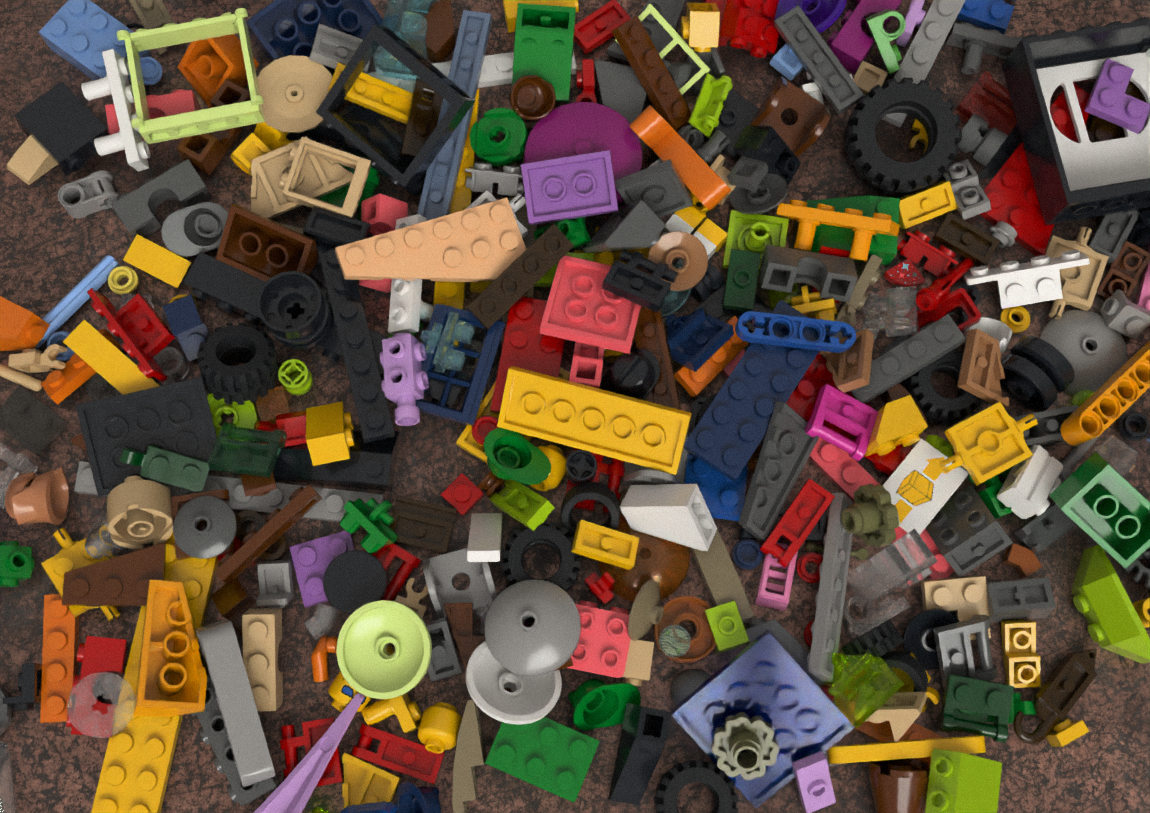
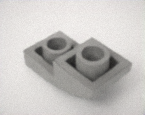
[942,159,991,220]

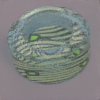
[658,625,691,658]

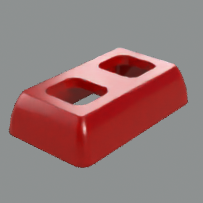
[903,288,981,336]

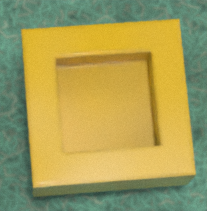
[1046,717,1089,747]

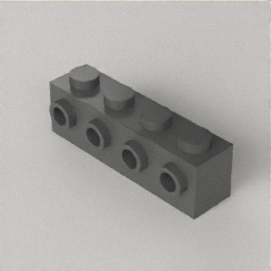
[190,676,281,806]

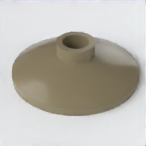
[628,580,664,641]

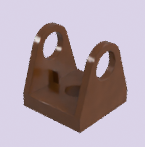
[748,76,831,157]

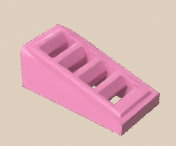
[755,542,798,611]

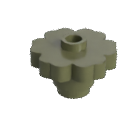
[841,484,899,547]
[711,712,779,781]

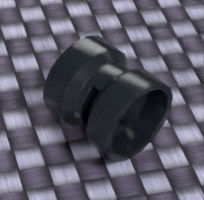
[687,262,725,303]
[566,450,597,485]

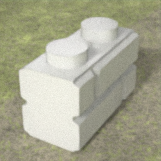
[997,445,1064,519]

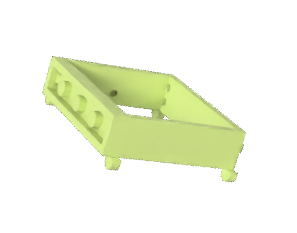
[117,8,265,144]

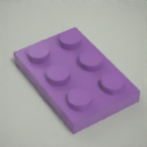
[521,150,619,225]

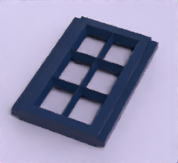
[416,304,506,426]

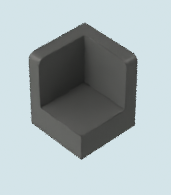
[687,47,725,96]

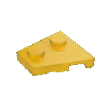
[342,752,401,808]

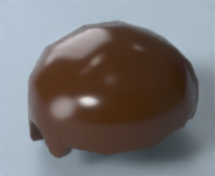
[509,75,556,120]

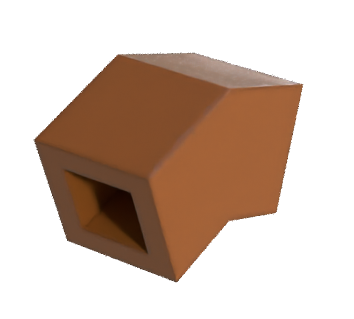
[1002,543,1043,579]

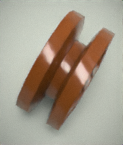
[654,596,716,664]

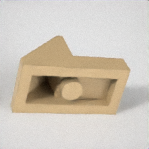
[855,692,927,742]

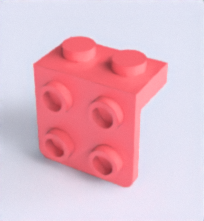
[567,601,631,678]

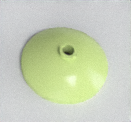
[336,600,432,699]

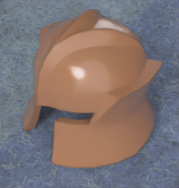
[5,467,70,525]

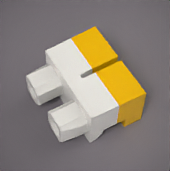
[662,206,728,268]

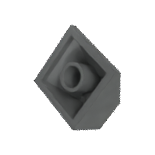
[581,200,666,253]

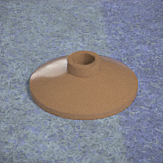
[648,231,708,291]

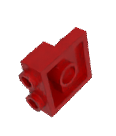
[719,0,779,58]

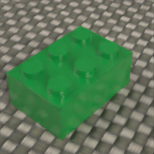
[1049,452,1150,569]
[485,717,600,803]

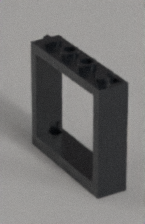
[316,24,476,187]

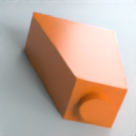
[0,296,50,351]

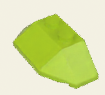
[1071,544,1150,664]

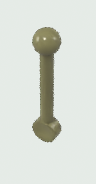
[805,542,869,561]

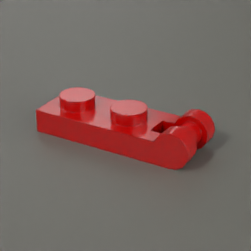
[759,478,835,568]
[350,724,445,784]

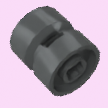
[957,113,1008,167]

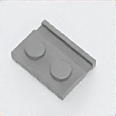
[309,23,370,74]

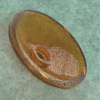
[598,516,690,602]

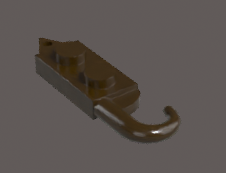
[1013,648,1097,745]

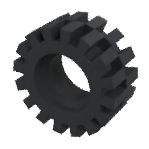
[841,619,904,670]

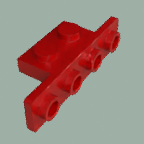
[87,288,176,382]

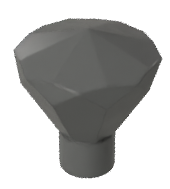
[663,60,692,89]

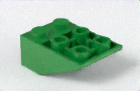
[512,3,576,103]

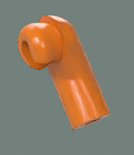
[311,635,338,682]

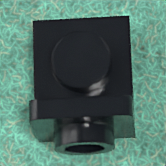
[3,663,42,711]

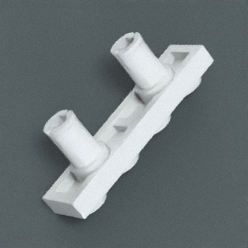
[81,49,150,171]
[388,214,435,335]

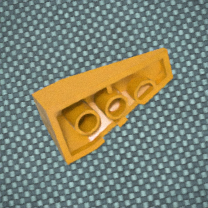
[133,579,207,717]

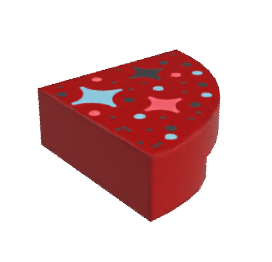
[883,258,926,288]

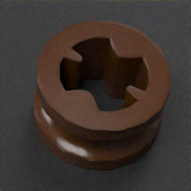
[478,471,506,498]

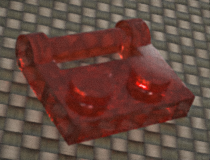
[956,71,1017,135]

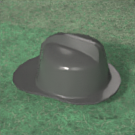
[161,202,229,257]

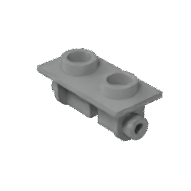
[465,162,525,196]

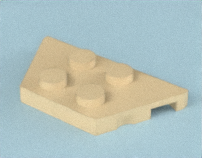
[251,137,354,219]

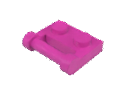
[804,384,879,461]

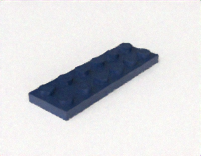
[684,299,829,482]

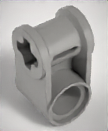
[58,170,120,219]

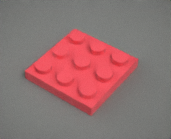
[540,255,641,354]

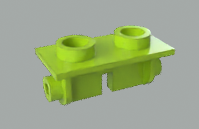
[689,73,733,138]

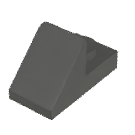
[425,617,462,682]

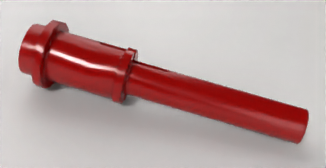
[916,258,974,311]

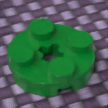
[470,108,529,166]

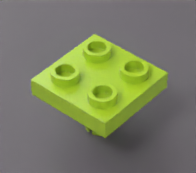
[722,210,789,274]

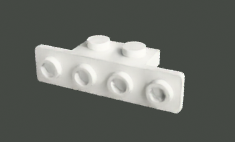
[964,250,1090,309]

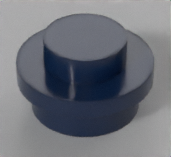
[732,539,763,570]

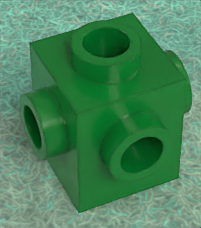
[0,541,35,587]

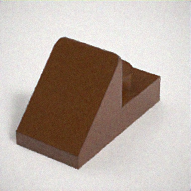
[210,578,261,638]

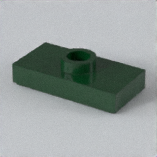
[722,249,761,312]

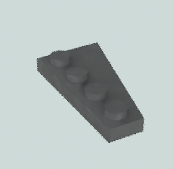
[738,401,819,540]

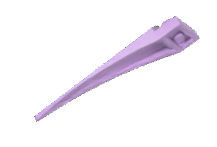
[254,693,364,813]

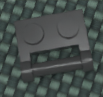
[933,615,998,688]

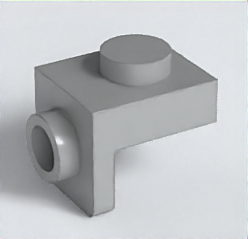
[1100,289,1150,340]
[256,559,294,608]

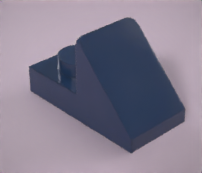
[163,294,210,361]

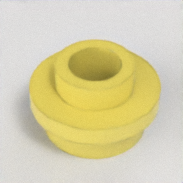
[108,266,139,295]

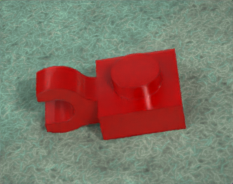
[575,59,597,103]
[584,571,616,607]

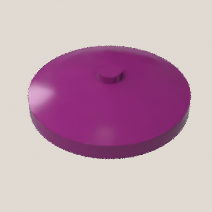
[525,102,642,205]

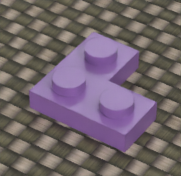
[1084,58,1150,134]
[289,531,356,608]

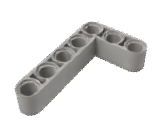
[195,619,275,787]

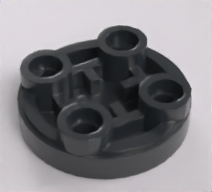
[323,550,388,614]

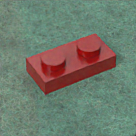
[574,0,631,54]

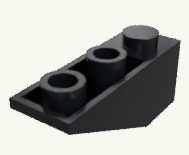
[608,703,671,805]

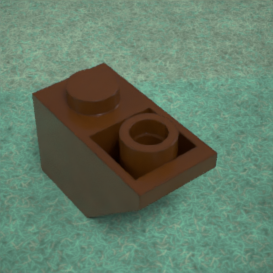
[410,0,456,63]

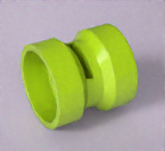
[278,359,313,396]

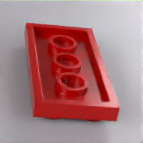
[491,297,566,414]

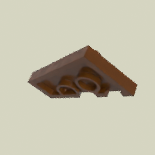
[62,542,166,607]

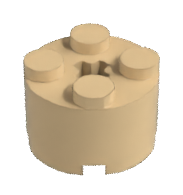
[107,476,173,549]

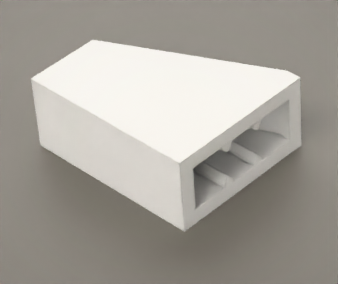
[620,484,717,551]

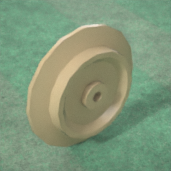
[257,55,332,133]

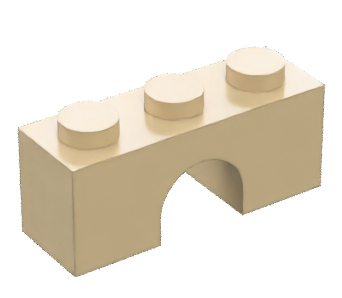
[242,608,283,711]

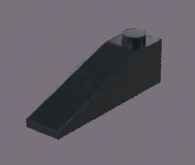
[272,430,400,492]

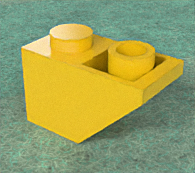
[865,395,928,457]

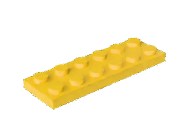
[497,366,692,475]

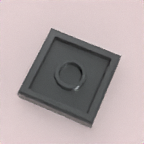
[615,159,693,218]

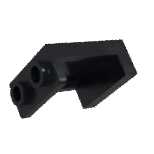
[14,82,109,176]

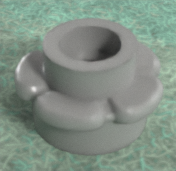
[989,221,1018,248]

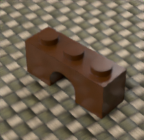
[177,79,251,176]

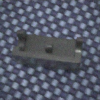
[1011,502,1077,555]
[986,577,1056,623]

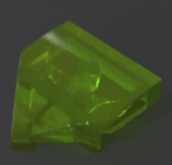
[828,653,905,728]

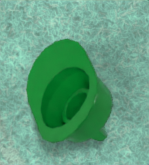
[483,428,551,485]
[568,679,641,731]

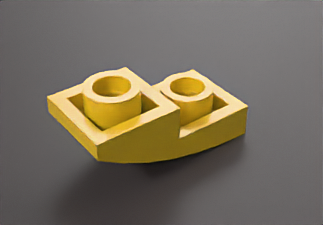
[123,234,191,288]
[1001,619,1041,688]

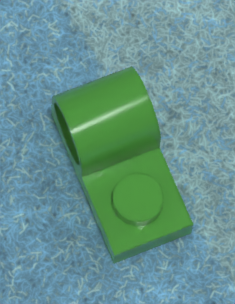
[865,9,906,74]

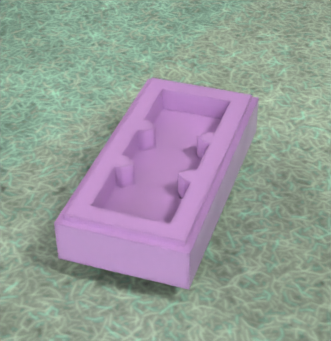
[896,0,926,47]
[792,751,836,813]

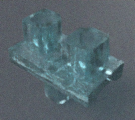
[420,311,475,373]

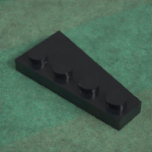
[318,103,427,196]

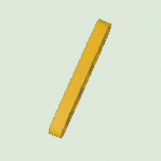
[827,735,986,764]

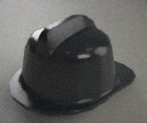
[599,348,661,400]

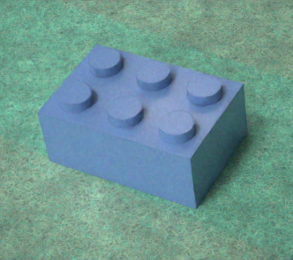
[39,0,152,80]

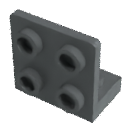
[926,486,1013,577]

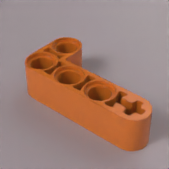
[629,105,732,211]

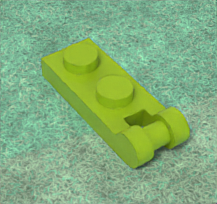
[489,480,555,531]

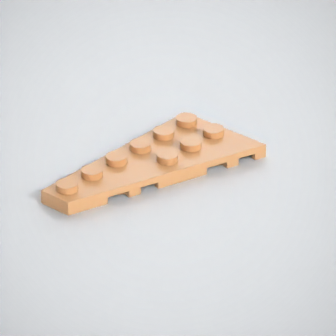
[335,198,526,282]

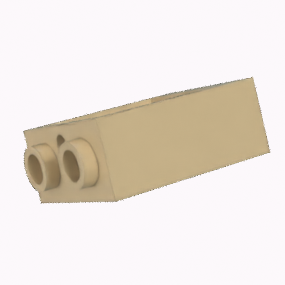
[279,137,371,218]

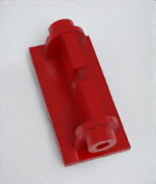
[897,230,958,279]

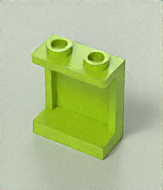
[925,749,1002,813]

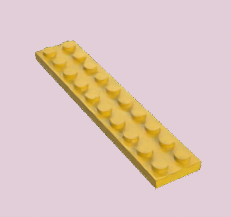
[91,532,219,813]

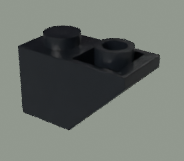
[733,126,801,186]

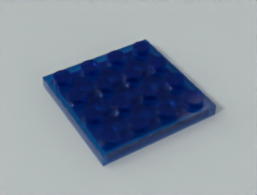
[671,629,855,809]

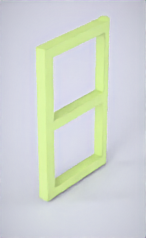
[615,4,710,95]

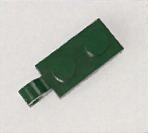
[120,444,211,493]

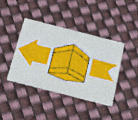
[883,438,969,539]

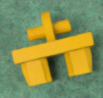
[791,285,838,330]

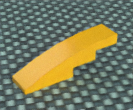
[63,319,160,395]

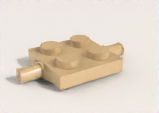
[1045,227,1109,319]

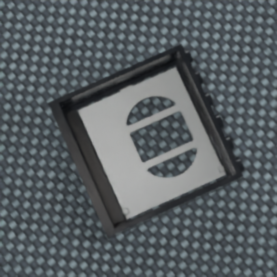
[1002,17,1150,225]

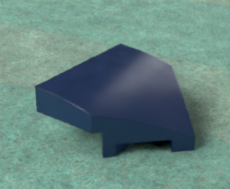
[666,308,734,372]

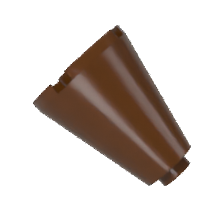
[868,759,931,813]

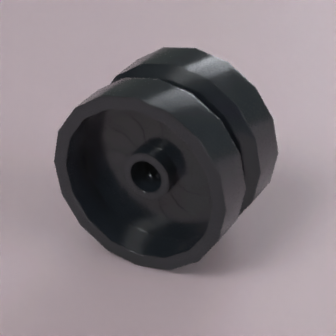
[1000,336,1075,412]

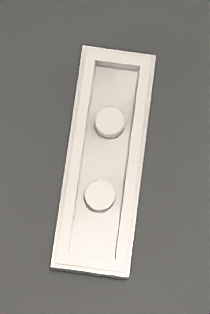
[467,513,503,562]

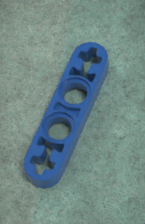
[735,311,856,353]

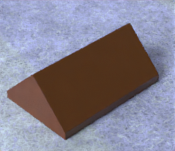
[216,204,318,282]

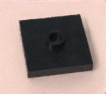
[688,89,759,160]

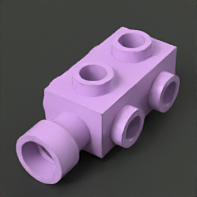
[380,333,429,426]

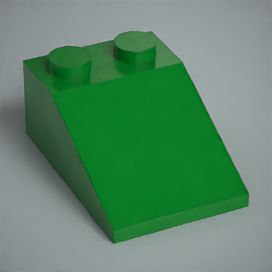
[803,195,900,266]

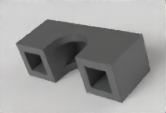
[111,159,212,238]
[759,244,858,302]

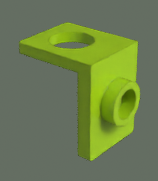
[705,601,749,655]

